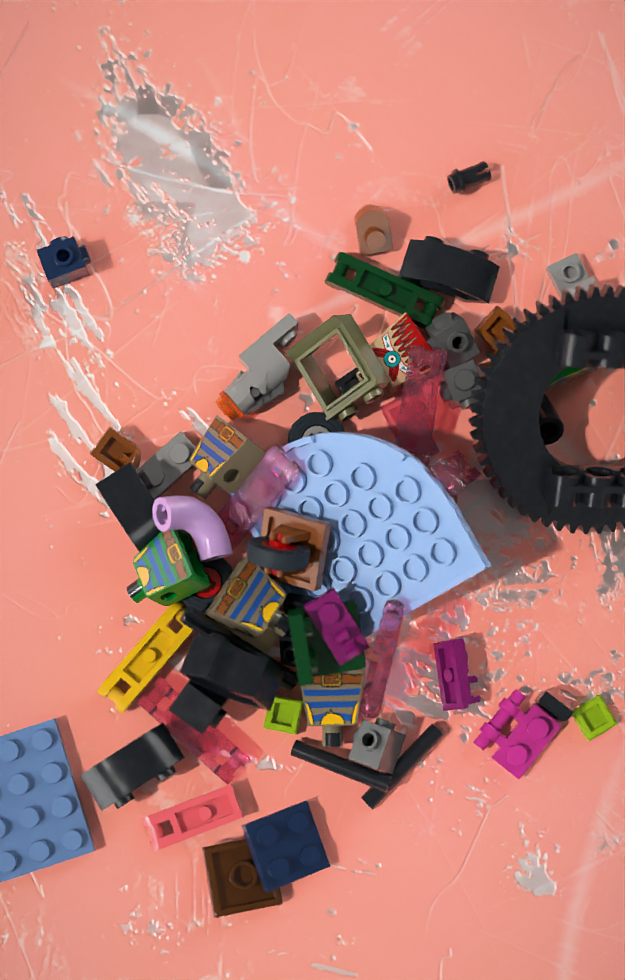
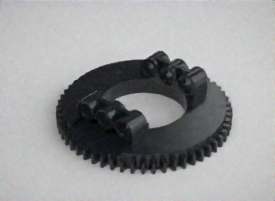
[469,283,625,534]

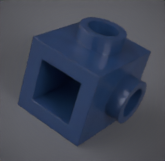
[36,236,92,289]

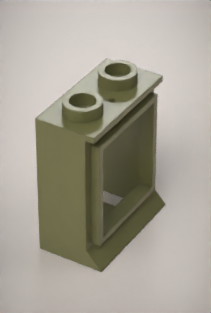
[284,314,391,422]

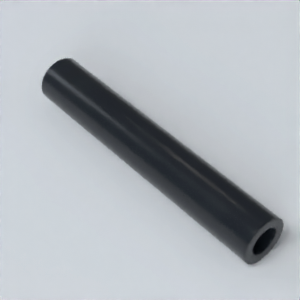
[361,723,444,810]
[290,739,393,793]

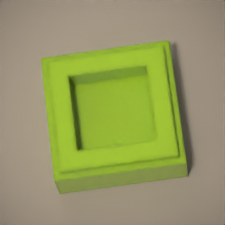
[571,694,618,741]
[263,695,303,735]

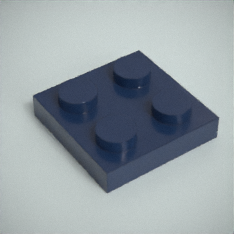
[241,800,331,892]

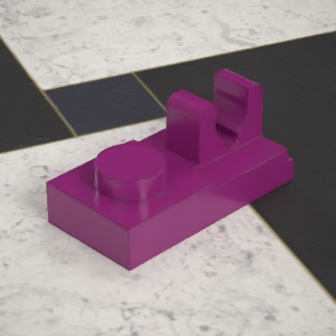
[304,587,370,665]
[433,638,481,711]

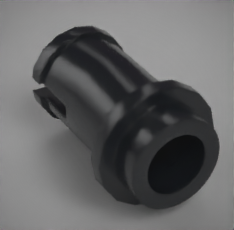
[447,161,491,194]

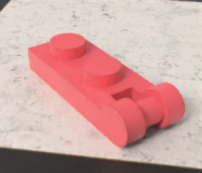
[141,784,244,852]

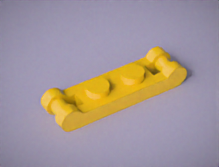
[96,601,194,714]

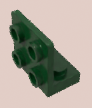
[287,600,366,686]

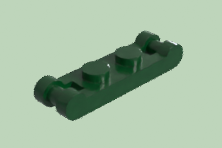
[324,252,446,330]

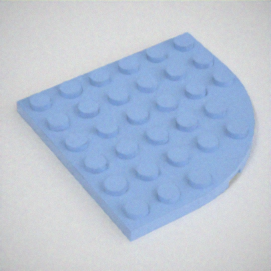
[230,432,492,638]

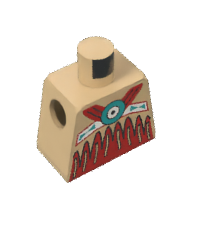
[356,312,442,393]

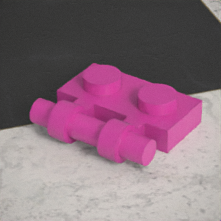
[473,689,561,779]

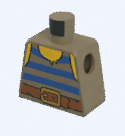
[190,415,269,500]
[204,556,290,638]
[301,669,364,747]

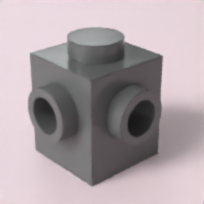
[424,312,480,368]
[437,360,481,410]
[348,717,406,774]

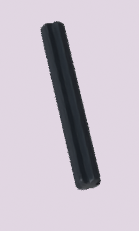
[180,606,298,691]

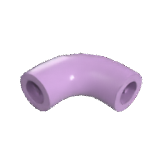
[152,495,233,562]

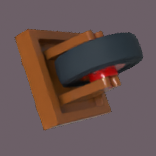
[246,506,332,591]

